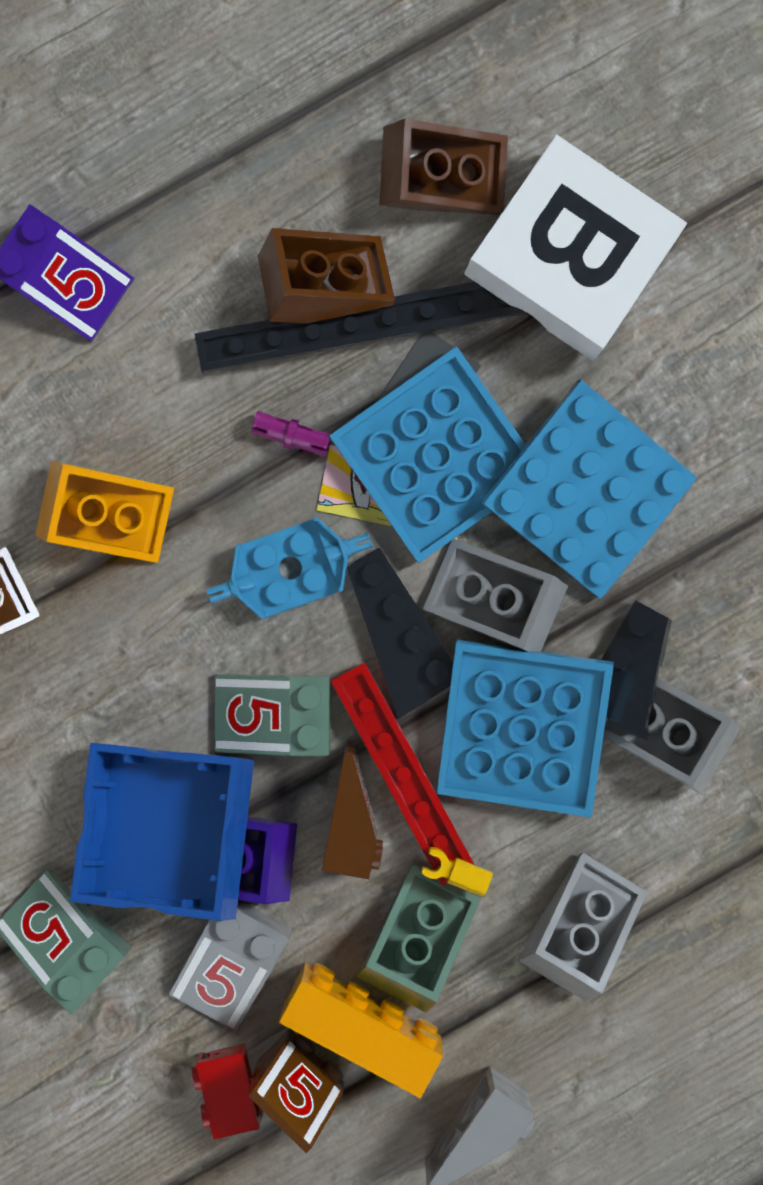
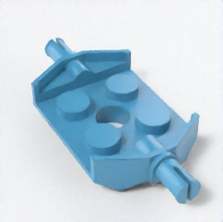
[206,517,373,619]

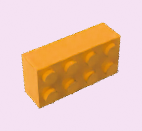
[279,962,443,1099]

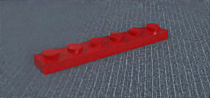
[331,662,475,886]

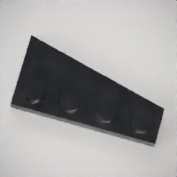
[347,547,453,719]

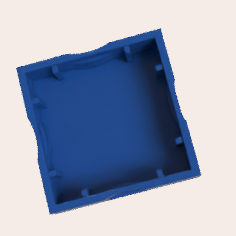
[70,742,254,921]

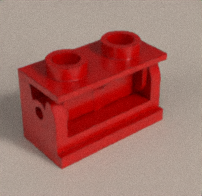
[192,1043,262,1140]

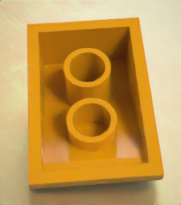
[35,460,174,563]

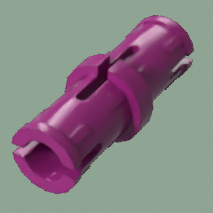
[251,411,332,457]

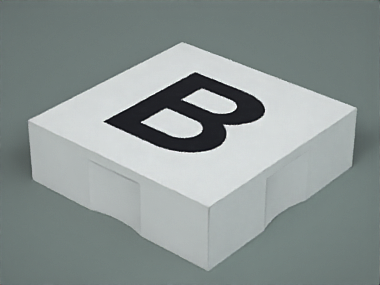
[464,135,687,361]

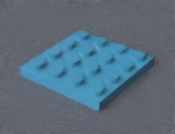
[329,346,526,563]
[480,380,697,599]
[437,640,614,818]

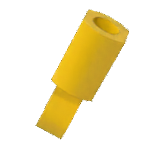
[421,847,493,897]

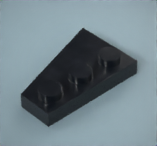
[601,600,672,740]

